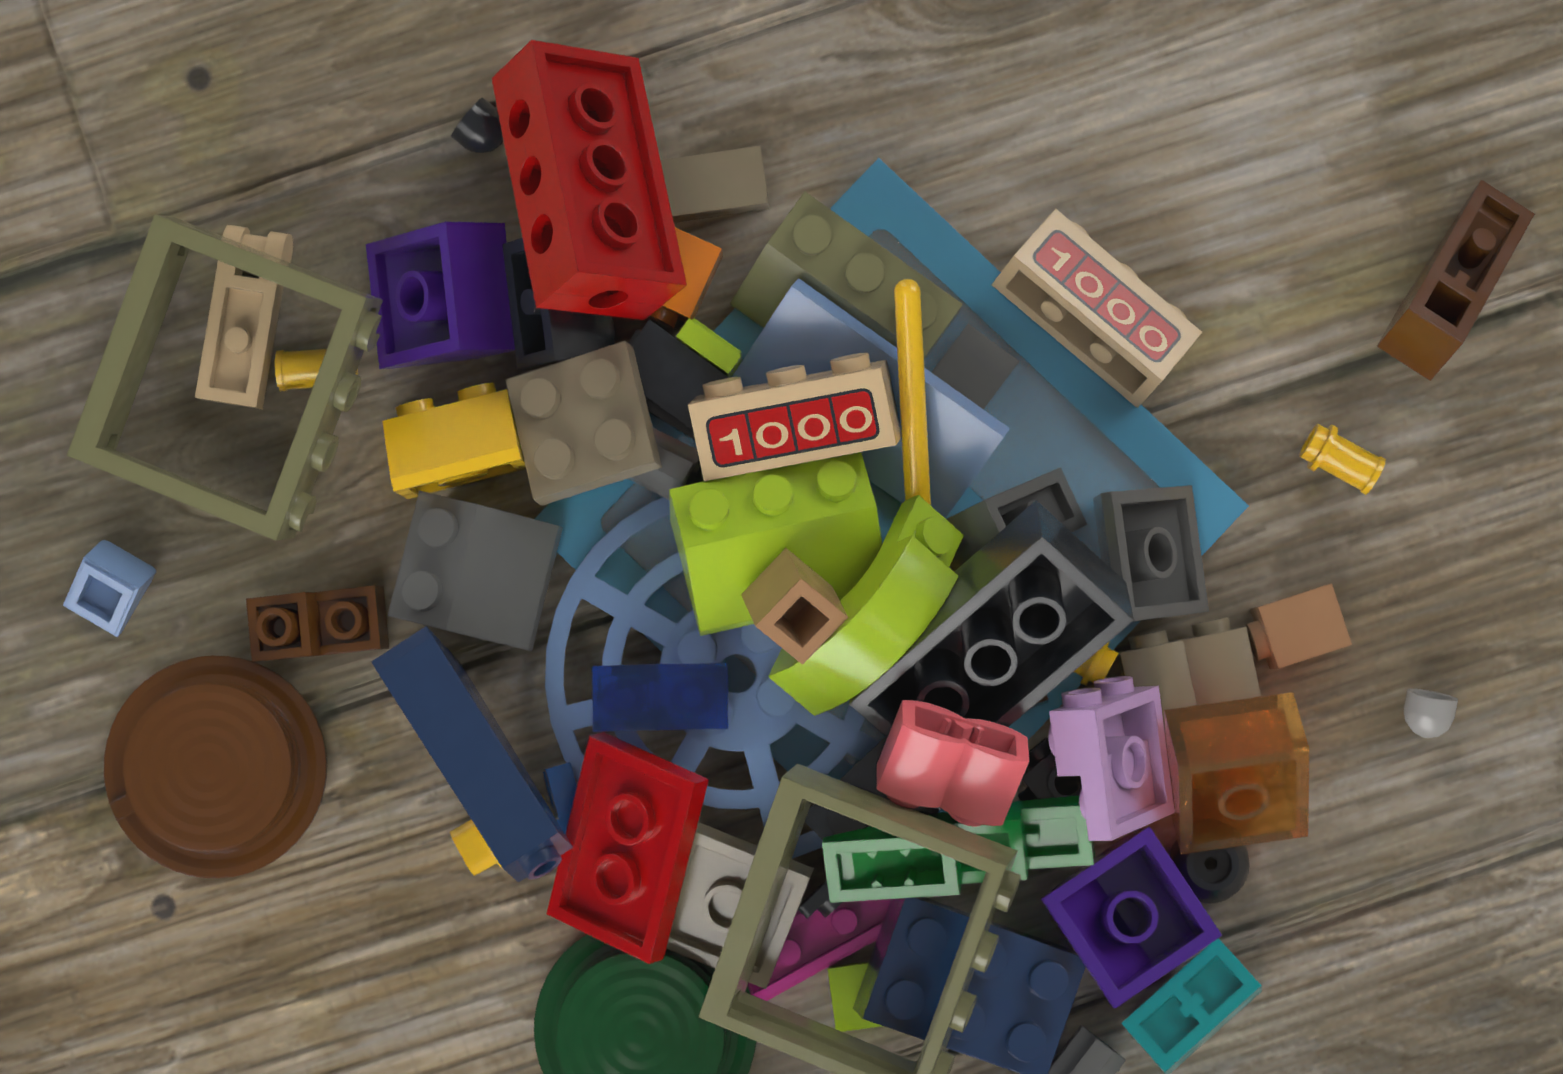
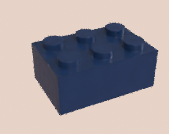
[853,897,1086,1074]

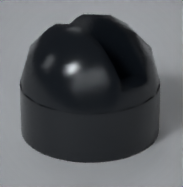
[451,97,503,153]

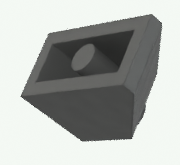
[946,467,1088,572]

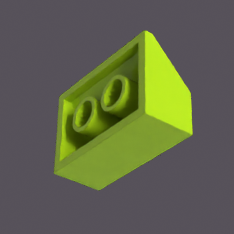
[669,452,882,636]

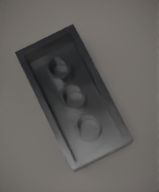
[849,500,1134,737]

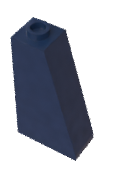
[371,626,573,882]

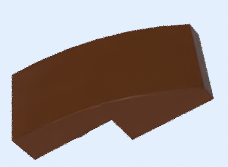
[246,585,389,662]

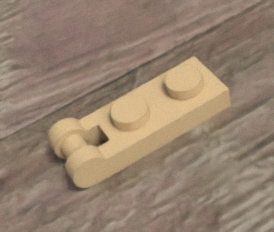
[195,225,293,410]

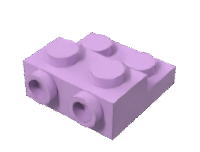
[1048,676,1175,841]

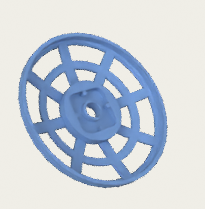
[545,497,879,859]

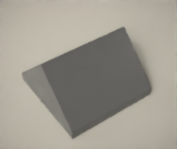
[1093,485,1209,622]

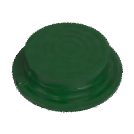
[534,934,757,1074]

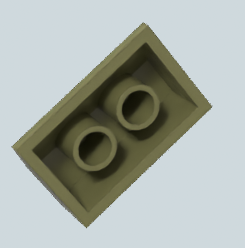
[730,191,963,361]

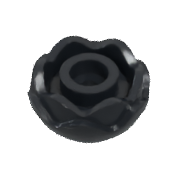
[1170,822,1250,904]

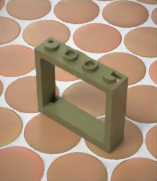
[66,214,383,541]
[699,763,1021,1074]

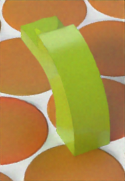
[768,495,964,716]

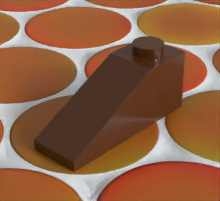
[1377,180,1535,381]

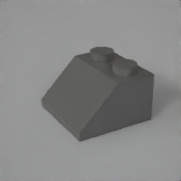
[388,491,563,651]

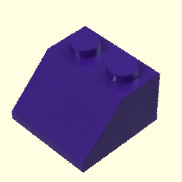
[366,221,515,369]
[1041,826,1222,1008]

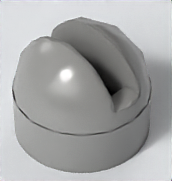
[1404,689,1458,738]

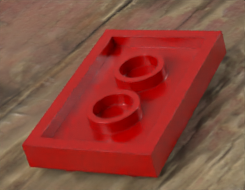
[546,732,709,964]

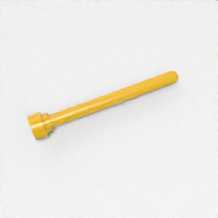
[894,279,931,505]

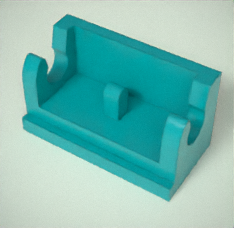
[1121,938,1262,1074]

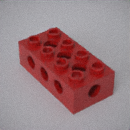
[491,40,687,320]

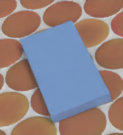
[731,278,1010,519]

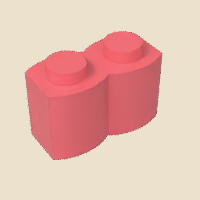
[877,700,1029,827]

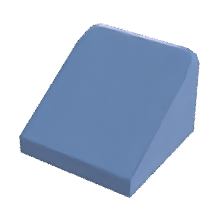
[63,540,156,637]

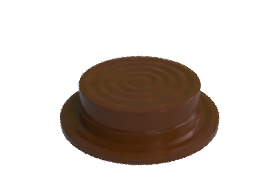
[104,655,327,878]

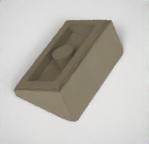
[661,146,769,223]

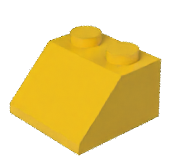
[382,383,526,499]

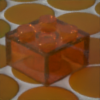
[1164,692,1309,854]

